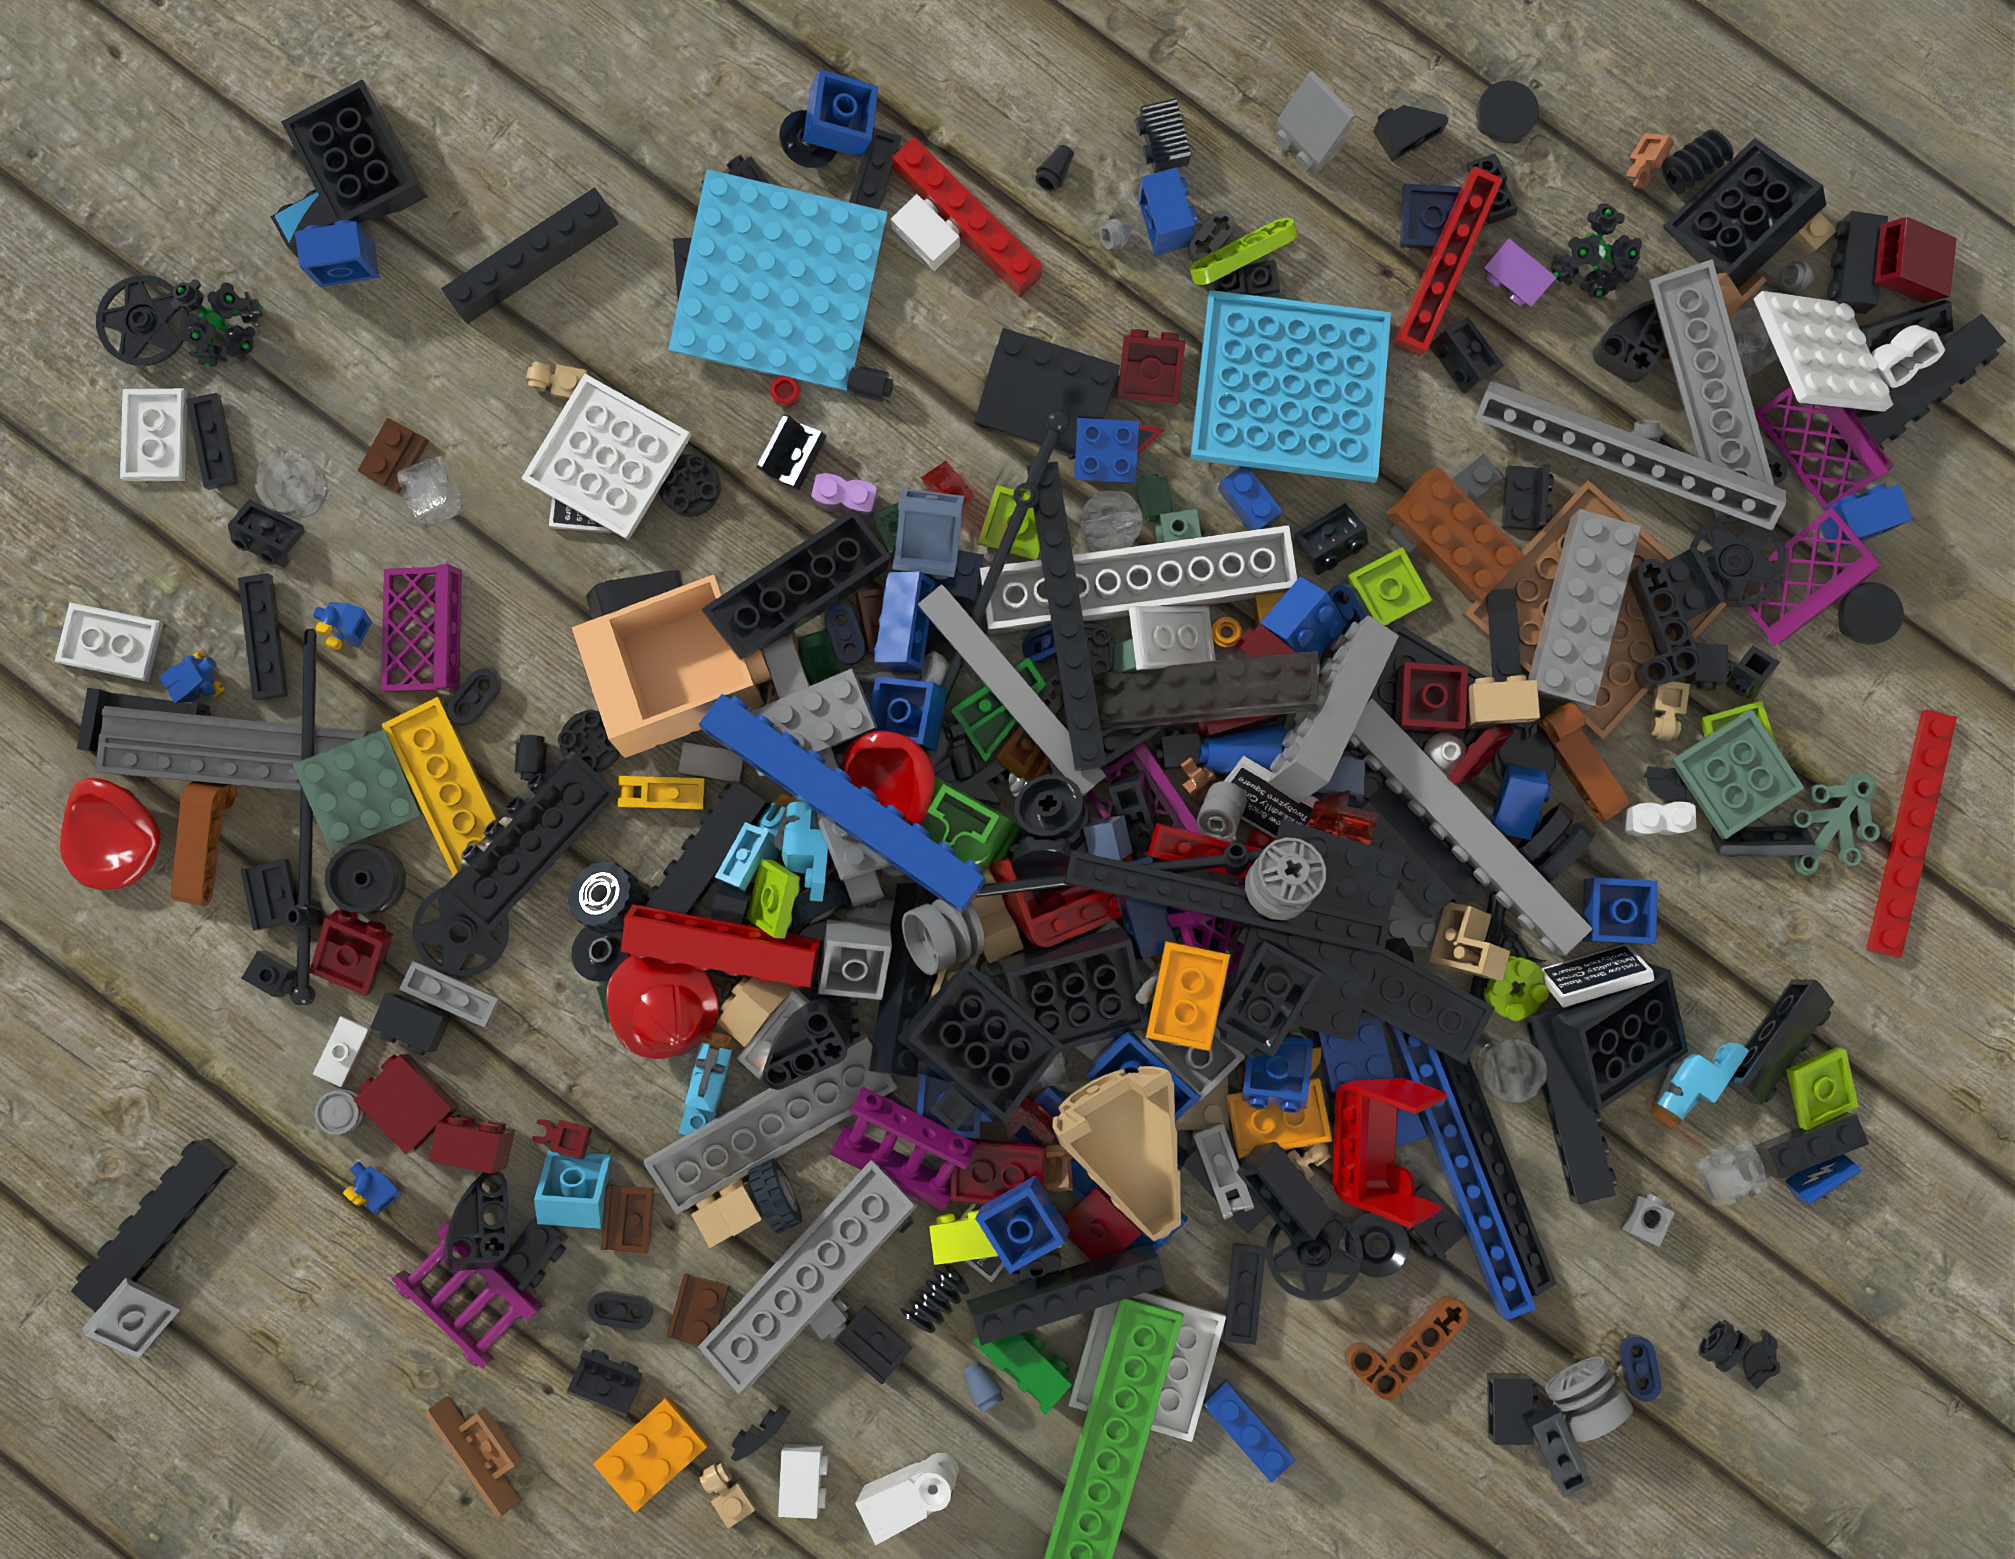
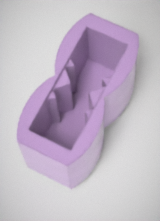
[811,473,879,519]

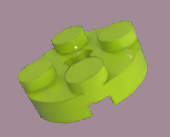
[1484,956,1549,1021]

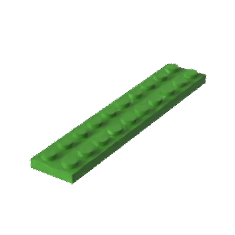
[1044,1297,1184,1559]

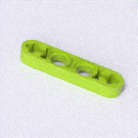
[1189,218,1297,285]

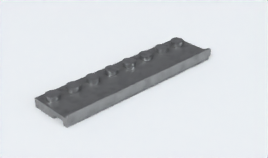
[95,706,367,791]

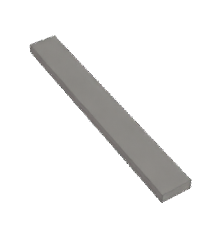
[918,584,1106,796]

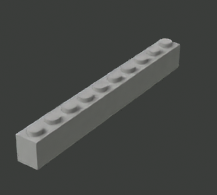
[1475,380,1786,530]
[1348,699,1592,956]

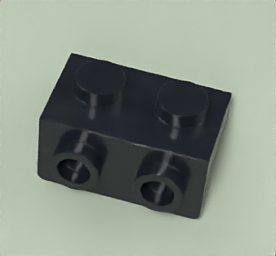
[757,414,827,490]
[567,1349,642,1417]

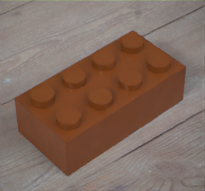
[1385,467,1525,601]

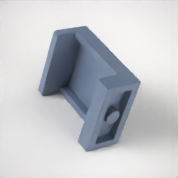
[892,488,965,579]

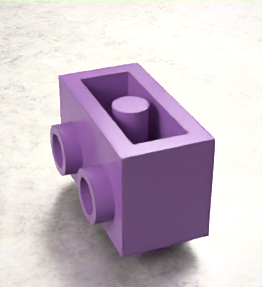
[1483,238,1556,308]

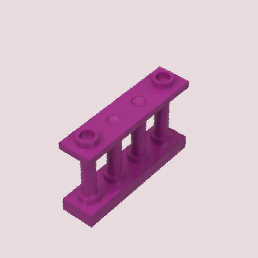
[830,1086,977,1212]
[391,1220,543,1369]

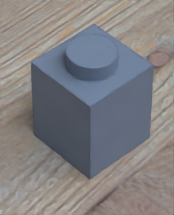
[1083,816,1133,861]

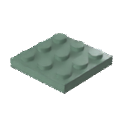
[1670,709,1804,839]
[292,729,421,852]

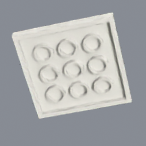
[1753,291,1894,412]
[521,374,692,541]
[1068,1292,1226,1442]

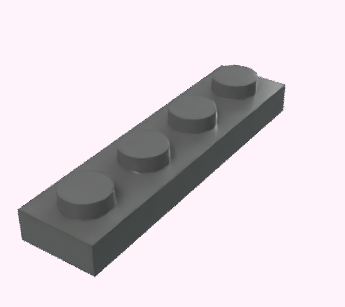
[1387,454,1503,555]

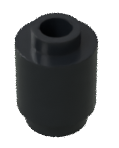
[847,366,894,402]
[514,735,548,781]

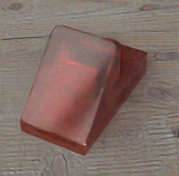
[920,461,975,507]
[1308,790,1379,845]
[1005,1095,1056,1146]

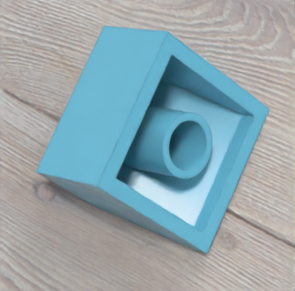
[534,1150,611,1229]

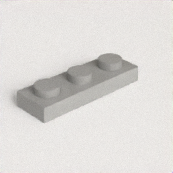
[399,961,501,1028]

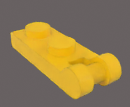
[617,776,706,810]

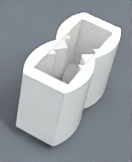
[1871,325,1945,388]
[1621,802,1697,836]

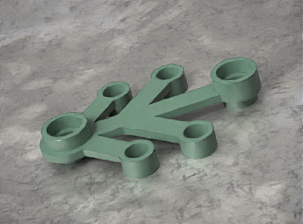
[1789,773,1880,875]

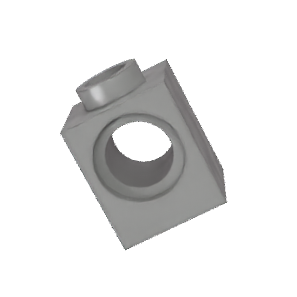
[1621,1193,1675,1247]

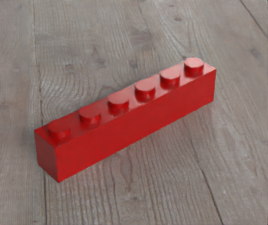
[892,137,1042,297]
[1392,167,1503,357]
[621,904,820,988]

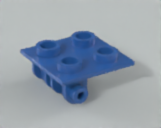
[1074,418,1139,483]

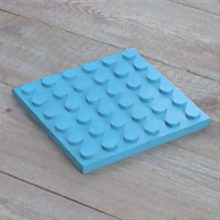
[668,169,887,393]
[1190,290,1391,483]

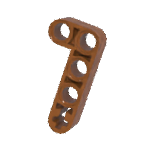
[1537,701,1630,823]
[171,781,237,907]
[1345,1296,1468,1400]

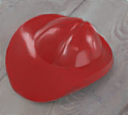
[841,731,935,826]
[60,778,160,890]
[606,955,720,1059]

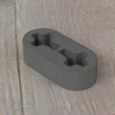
[1188,211,1235,262]

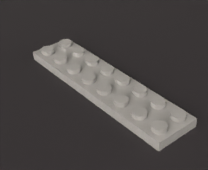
[1648,259,1775,519]
[644,1033,898,1215]
[698,1160,918,1395]

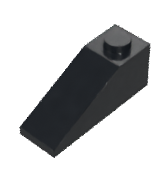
[1108,769,1167,862]

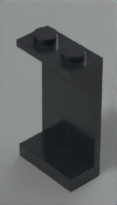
[77,688,211,753]

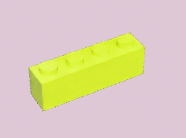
[929,1205,1062,1265]

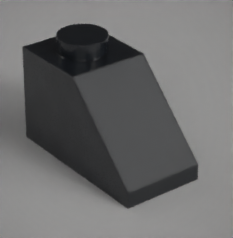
[1373,105,1449,162]

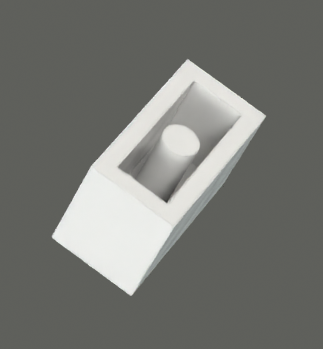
[891,194,960,271]
[778,1444,828,1519]

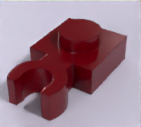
[1037,886,1091,912]
[532,1119,593,1159]

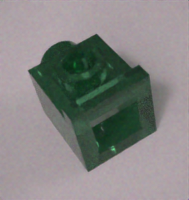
[872,502,899,553]

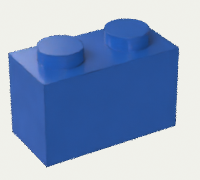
[1217,466,1283,531]
[1491,764,1551,840]

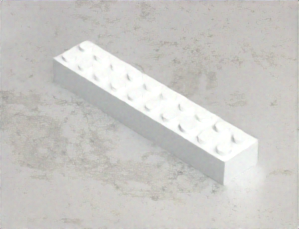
[980,525,1297,635]

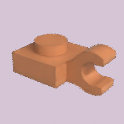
[1626,133,1674,189]
[1181,757,1218,807]

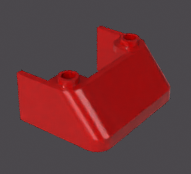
[989,816,1132,947]
[1333,1078,1447,1228]

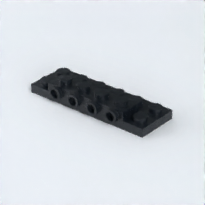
[440,751,618,933]

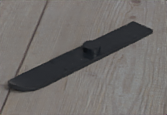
[1487,589,1526,768]

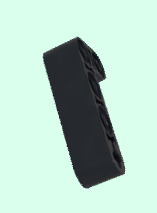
[1629,559,1701,689]

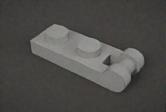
[1192,1123,1254,1220]

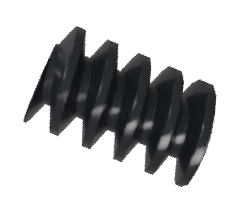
[1662,129,1734,195]
[900,1263,970,1333]

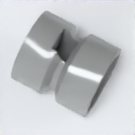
[1196,782,1247,840]

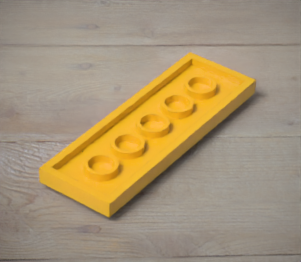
[382,697,499,877]

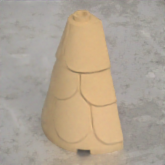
[1053,1066,1181,1241]

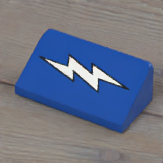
[1785,1154,1861,1205]

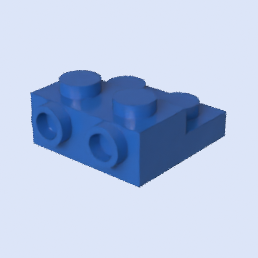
[1242,1037,1314,1113]

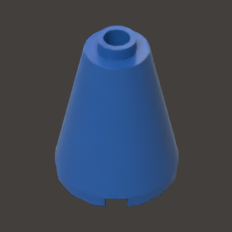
[1198,724,1287,775]

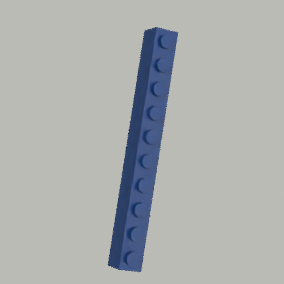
[699,693,985,915]
[1385,1022,1536,1320]

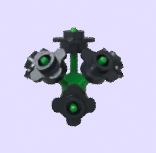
[1551,203,1642,298]
[171,279,263,368]

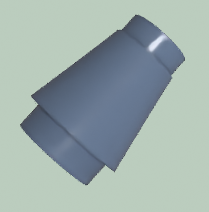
[963,1361,1004,1412]

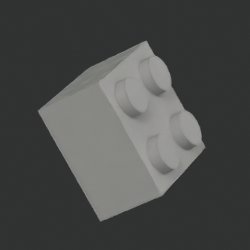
[818,919,892,1000]

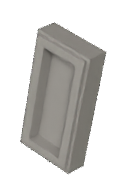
[678,742,744,783]

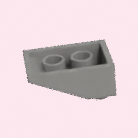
[1273,71,1355,175]

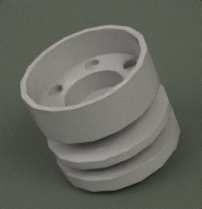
[1245,837,1326,920]
[902,898,985,975]
[1545,1356,1633,1442]

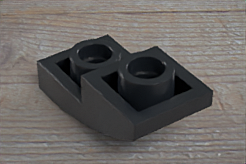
[1466,153,1518,224]
[1214,259,1280,296]
[731,1404,791,1462]

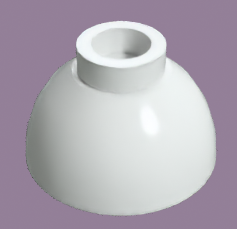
[921,651,949,686]
[1423,732,1467,776]

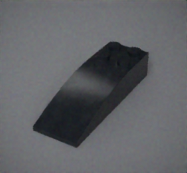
[702,509,891,660]

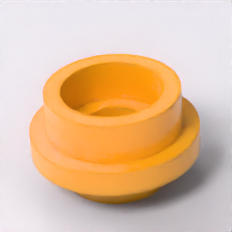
[1212,617,1242,648]

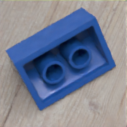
[1086,1031,1201,1122]

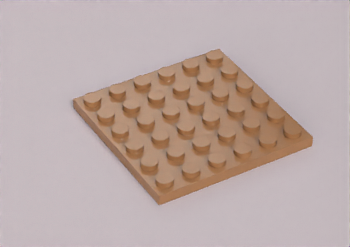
[1462,480,1727,741]

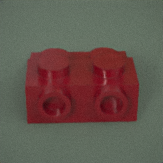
[1117,329,1185,404]
[310,909,393,996]

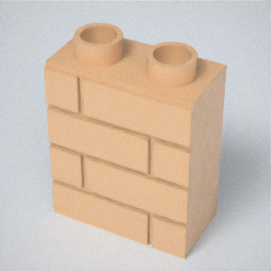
[572,574,772,758]

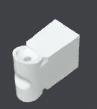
[855,1453,959,1546]

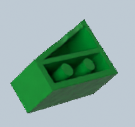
[948,658,1046,762]
[973,1332,1072,1415]

